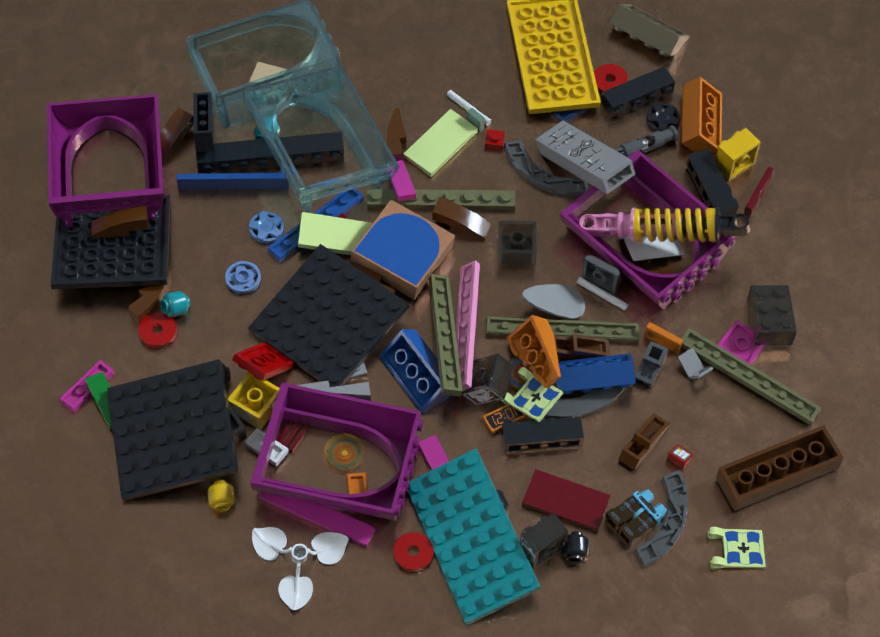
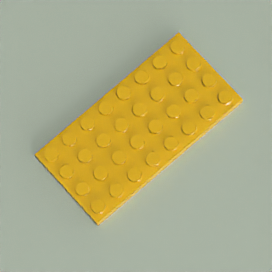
[507,0,601,114]

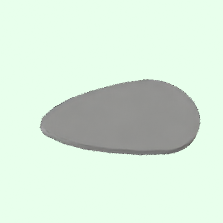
[522,284,585,319]

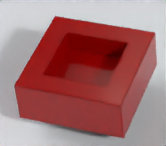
[485,129,505,150]

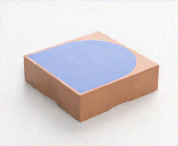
[350,200,455,300]

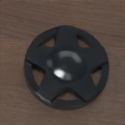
[646,103,680,131]

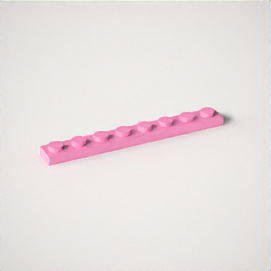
[456,260,480,391]

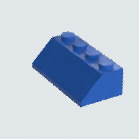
[379,329,451,413]
[556,353,636,394]

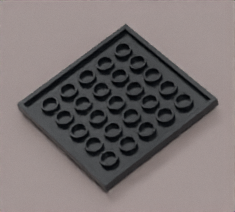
[51,195,171,290]
[248,244,409,387]
[107,359,238,501]

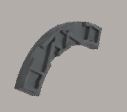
[504,140,589,197]
[543,367,635,419]
[634,470,688,569]

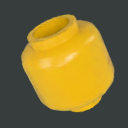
[208,480,235,512]

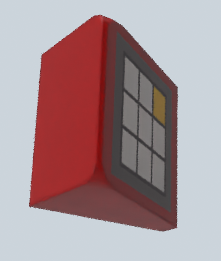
[667,444,694,470]

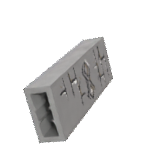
[535,121,635,194]

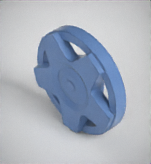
[249,211,284,243]
[225,261,261,294]

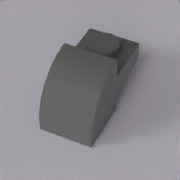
[635,341,669,387]

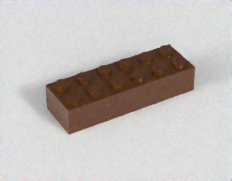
[716,425,844,511]

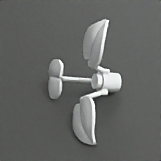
[252,527,349,611]

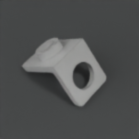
[677,348,713,380]

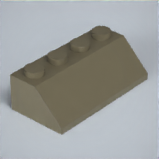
[610,4,689,57]

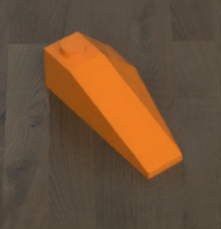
[506,315,561,389]

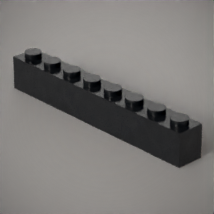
[196,132,344,174]

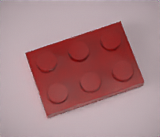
[232,342,295,381]

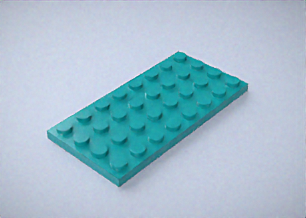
[408,448,542,625]

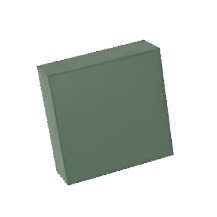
[467,108,485,132]

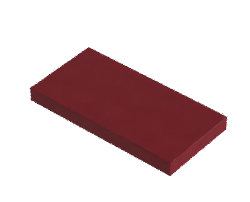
[522,469,611,532]

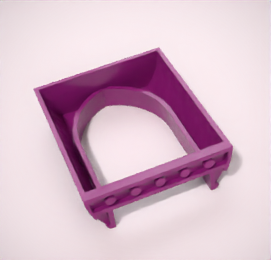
[47,94,164,227]
[560,149,736,309]
[250,382,424,521]

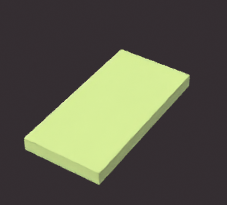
[403,109,478,177]
[298,212,373,255]

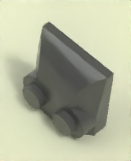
[582,256,622,295]

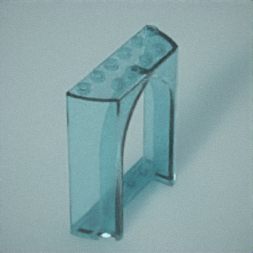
[186,0,347,129]
[243,65,399,212]

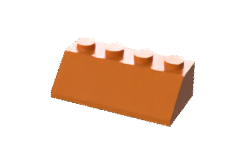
[681,77,722,153]

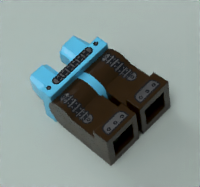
[605,489,667,548]

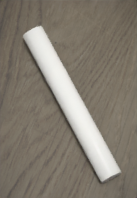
[447,90,491,126]
[577,277,629,311]

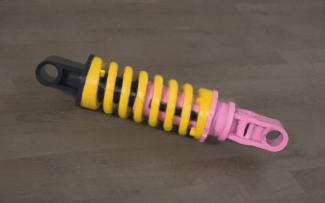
[579,207,750,243]

